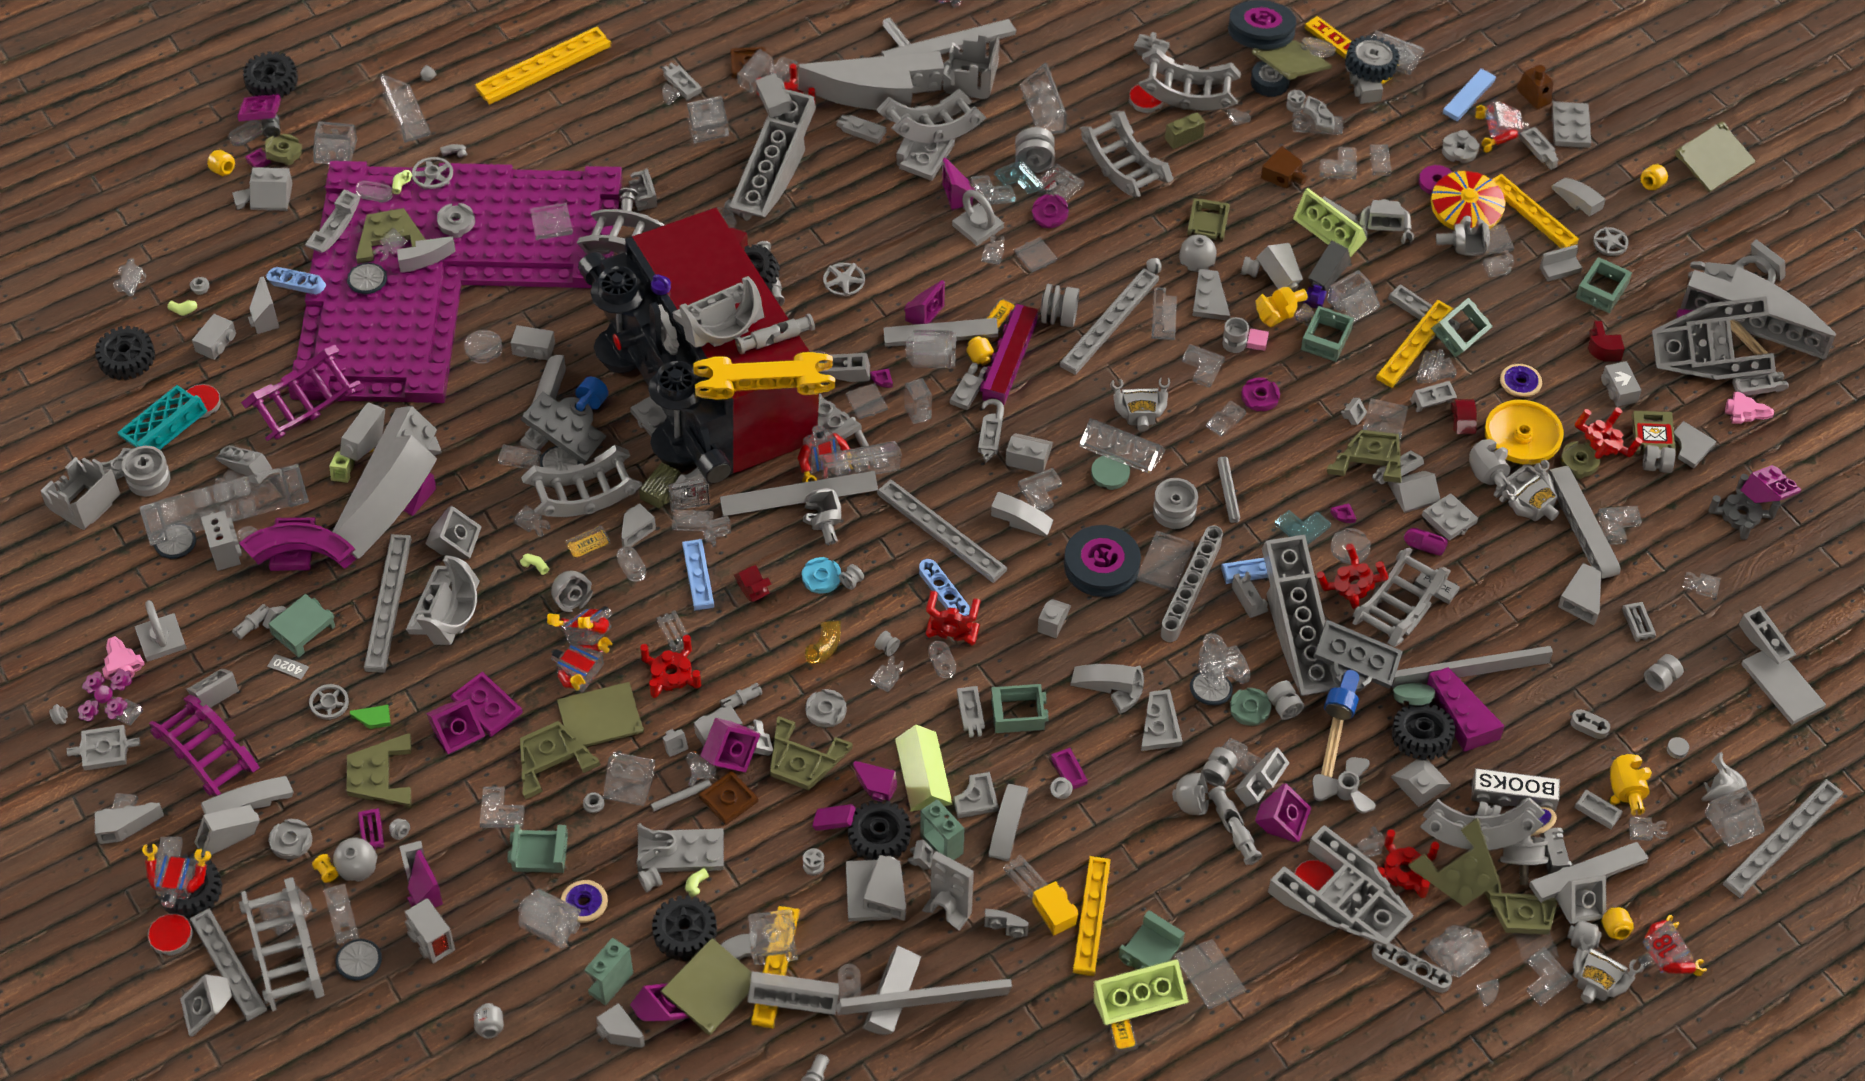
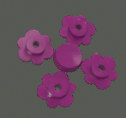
[78,669,132,722]

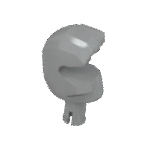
[1436,216,1490,256]
[1469,439,1511,492]
[803,488,841,545]

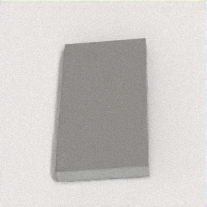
[1741,651,1826,725]

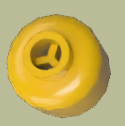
[207,150,235,176]
[1640,164,1668,191]
[966,336,994,366]
[1601,907,1634,940]

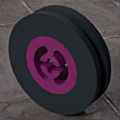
[1228,0,1296,50]
[1064,525,1141,597]

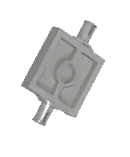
[67,725,141,771]

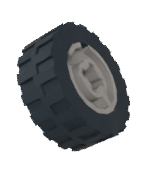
[1251,61,1290,97]

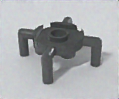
[1708,474,1780,540]

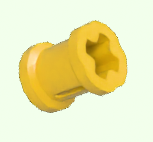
[312,854,339,883]

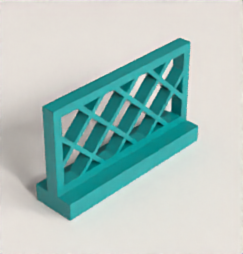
[117,385,207,450]

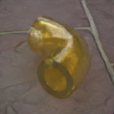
[805,621,841,665]

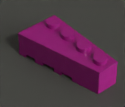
[1427,667,1505,752]

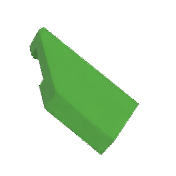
[350,705,391,729]

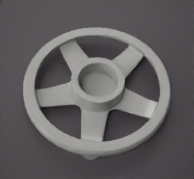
[412,157,453,190]
[823,263,865,296]

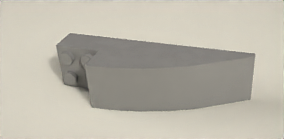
[797,51,944,110]
[729,89,816,218]
[1680,267,1836,360]
[332,406,437,559]
[1262,535,1340,696]

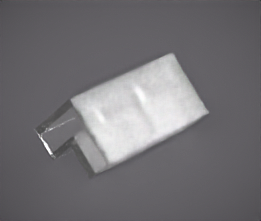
[1151,287,1177,340]

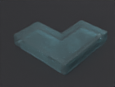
[994,160,1044,194]
[1275,510,1331,545]

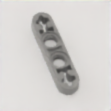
[1372,943,1452,993]

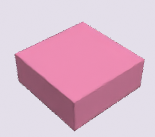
[1247,329,1269,351]

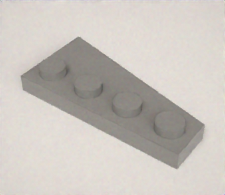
[818,393,862,447]

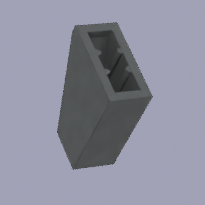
[1308,240,1351,291]

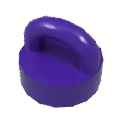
[651,274,671,295]

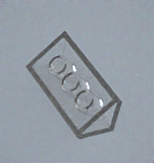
[1020,63,1067,134]
[380,74,431,143]
[1079,418,1165,474]
[819,441,901,479]

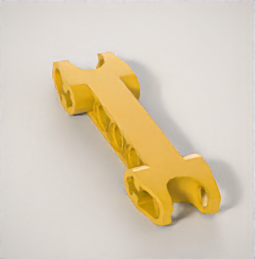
[693,352,835,400]

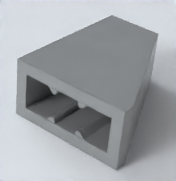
[1256,243,1303,291]
[340,402,385,461]
[1558,563,1601,625]
[194,805,259,856]
[863,855,906,921]

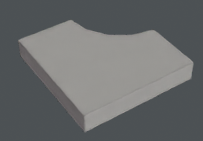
[1674,421,1716,468]
[953,772,999,819]

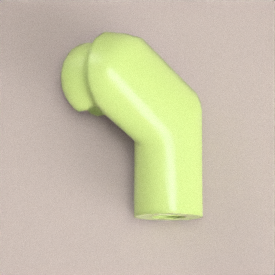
[392,170,412,194]
[167,300,197,316]
[520,553,549,575]
[685,868,709,897]

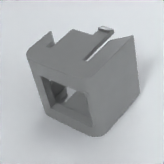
[943,33,1000,99]
[40,457,120,530]

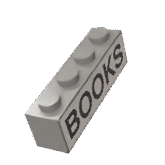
[1471,768,1560,811]

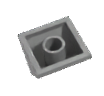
[1388,471,1440,513]
[187,668,239,708]
[1555,875,1606,924]

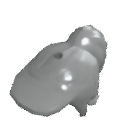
[1702,752,1747,802]

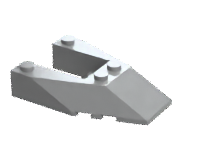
[1652,296,1776,380]
[1268,825,1413,946]

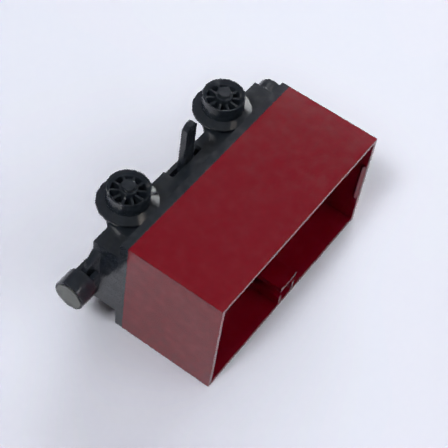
[578,207,820,484]

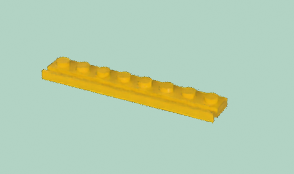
[475,27,611,105]

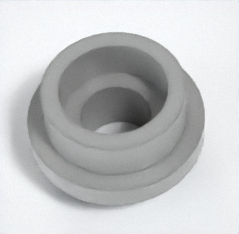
[190,277,209,295]
[49,704,68,725]
[583,792,604,813]
[389,819,410,840]

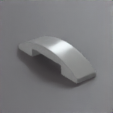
[305,190,360,253]
[988,783,1029,861]

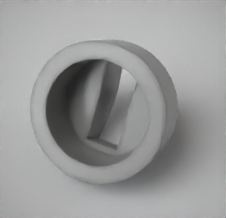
[420,65,436,81]
[1146,258,1162,274]

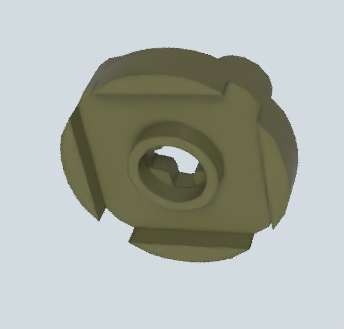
[265,134,302,165]
[1560,441,1600,479]

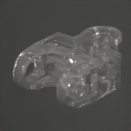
[1197,633,1250,691]

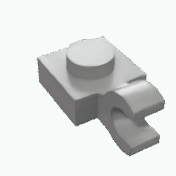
[747,720,773,756]

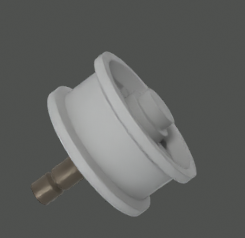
[1500,836,1548,885]

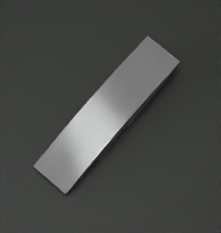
[201,776,293,814]

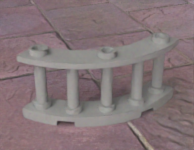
[1139,48,1241,110]
[876,88,986,143]
[1080,111,1174,197]
[577,209,665,254]
[521,445,642,517]
[1352,548,1451,647]
[1420,797,1545,850]
[239,877,324,1011]

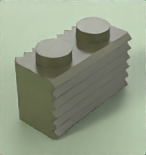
[1165,112,1205,149]
[639,462,681,509]

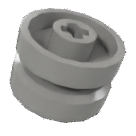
[1015,127,1055,173]
[122,445,171,497]
[1153,478,1198,529]

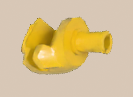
[1255,286,1308,328]
[1610,754,1652,816]

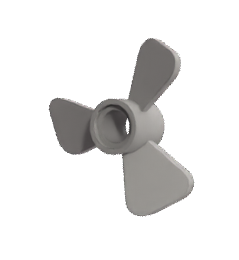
[1312,757,1376,813]

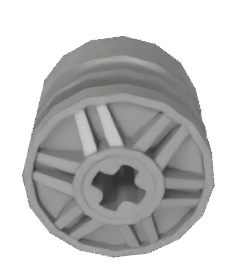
[1040,284,1079,327]

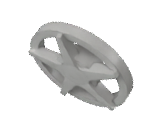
[1593,227,1628,256]
[309,684,349,720]

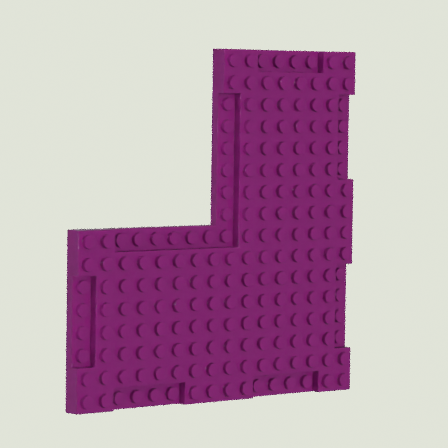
[289,161,623,403]

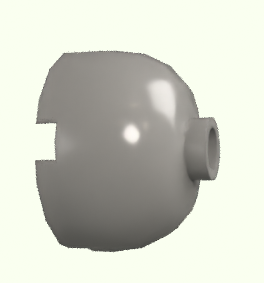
[1179,235,1217,272]
[551,571,593,612]
[1173,773,1208,815]
[333,837,377,882]

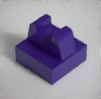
[1303,285,1327,309]

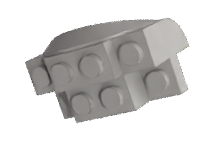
[672,276,764,347]
[406,556,480,645]

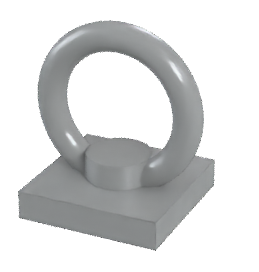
[952,190,1004,246]
[1734,239,1786,284]
[135,600,187,662]

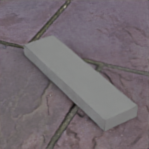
[1388,284,1460,338]

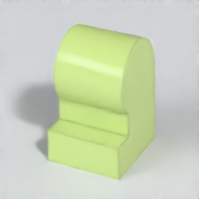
[329,451,354,483]

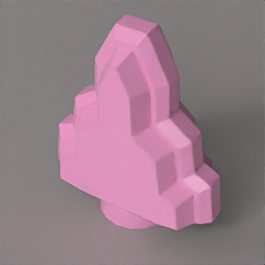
[1725,391,1774,424]
[102,636,145,680]

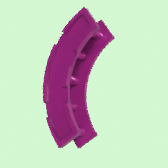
[241,345,361,441]
[239,522,356,569]
[149,695,260,797]

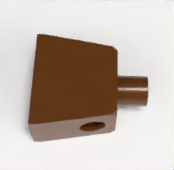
[1516,65,1553,110]
[1261,146,1307,188]

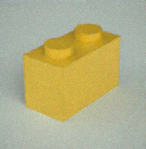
[1033,881,1078,936]

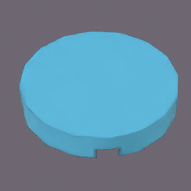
[802,557,841,594]

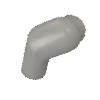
[440,144,467,158]

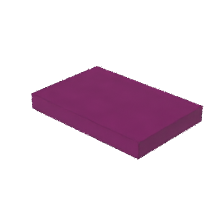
[237,94,281,121]
[269,517,316,571]
[451,672,523,737]

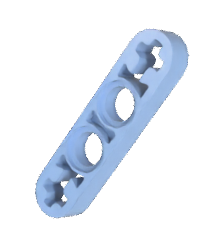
[267,267,326,294]
[919,559,970,616]

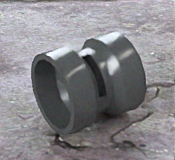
[261,115,280,138]

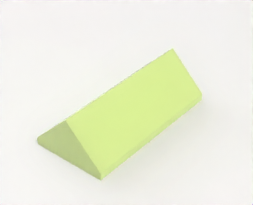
[1293,188,1367,257]
[895,725,952,812]
[1094,959,1188,1025]

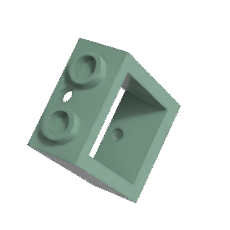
[1576,257,1632,313]
[1431,297,1493,357]
[1301,306,1354,362]
[991,684,1049,733]
[920,799,964,860]

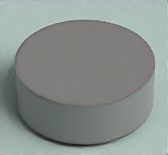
[1667,737,1689,759]
[1050,777,1072,799]

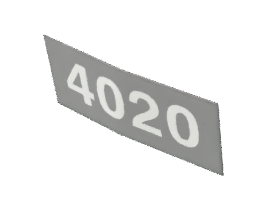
[267,654,309,679]

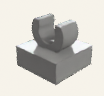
[1341,398,1367,425]
[520,427,548,454]
[662,729,688,757]
[908,840,934,870]

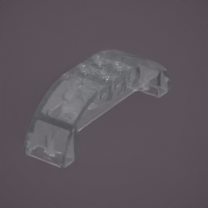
[139,464,309,546]

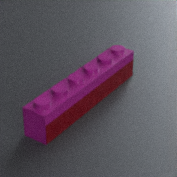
[980,304,1038,405]

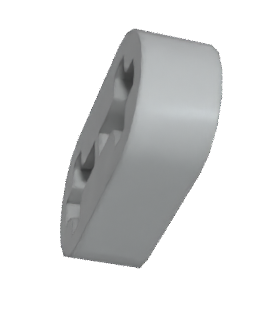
[1571,709,1610,739]

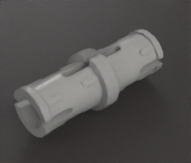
[232,604,269,640]
[720,683,762,708]

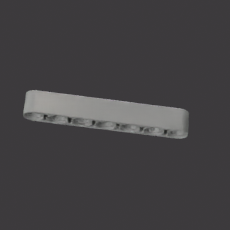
[1547,466,1620,579]
[1161,525,1223,642]

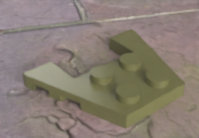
[356,208,426,264]
[1327,430,1402,483]
[770,716,853,790]
[520,721,601,800]
[347,733,411,808]
[1408,818,1499,906]
[1485,875,1557,935]

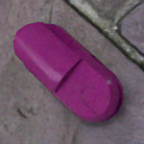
[1404,528,1448,556]

